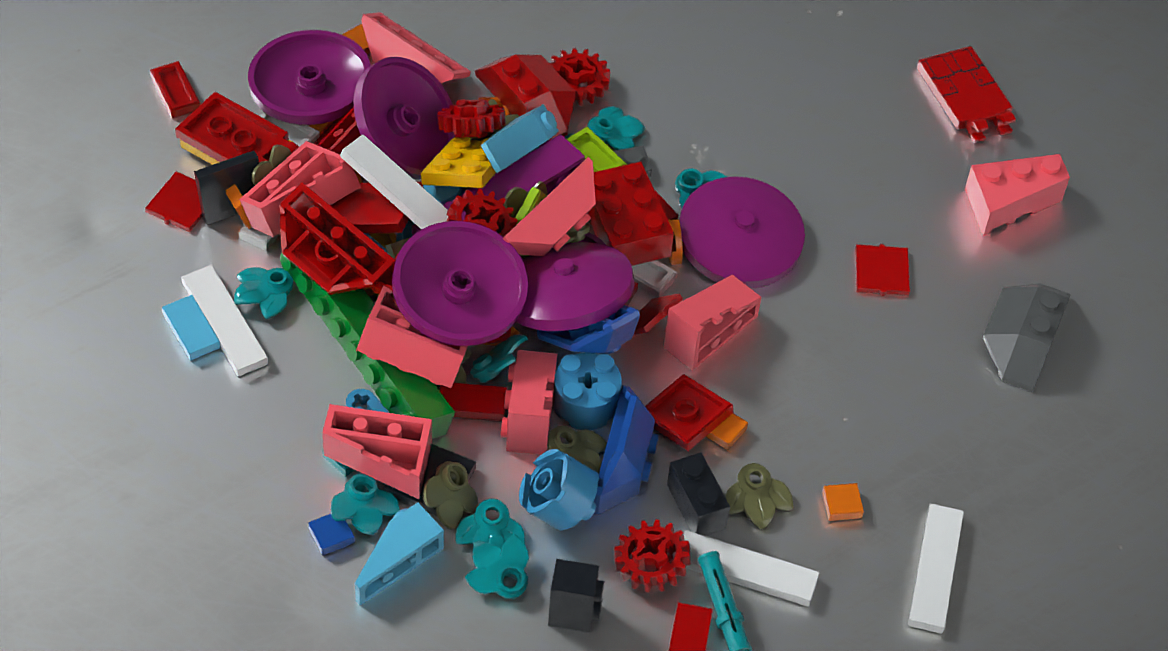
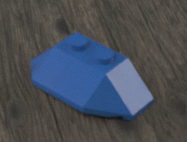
[536,305,640,354]
[594,385,659,515]

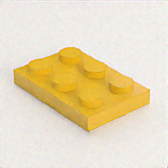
[421,137,496,188]

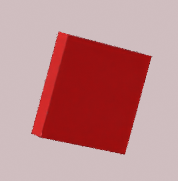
[645,374,734,451]

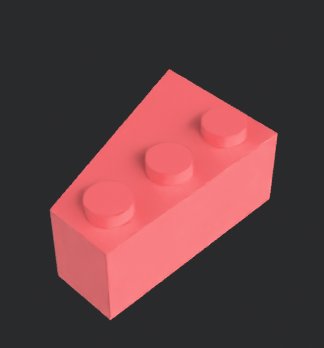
[240,141,361,237]
[965,154,1070,237]
[664,274,761,371]
[356,286,468,388]
[501,350,558,455]
[322,404,432,499]

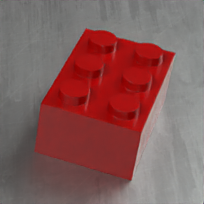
[587,161,674,266]

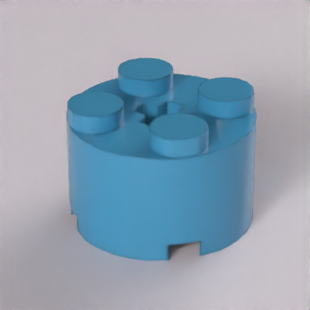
[553,353,622,430]
[519,449,599,531]

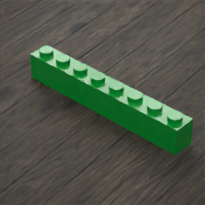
[279,253,455,439]

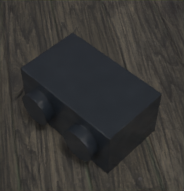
[667,452,730,536]
[548,559,604,633]

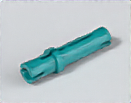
[698,551,752,651]

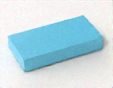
[162,295,221,361]

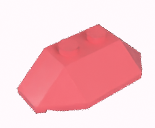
[361,12,471,86]
[503,157,596,256]

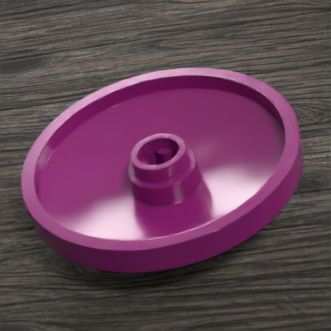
[248,30,371,125]
[354,57,456,179]
[679,177,805,288]
[392,221,528,346]
[516,242,635,331]

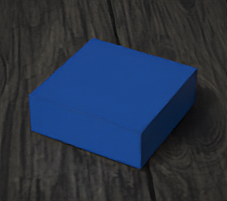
[308,514,355,556]

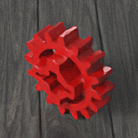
[550,48,610,106]
[438,99,506,138]
[446,188,518,237]
[614,519,691,593]

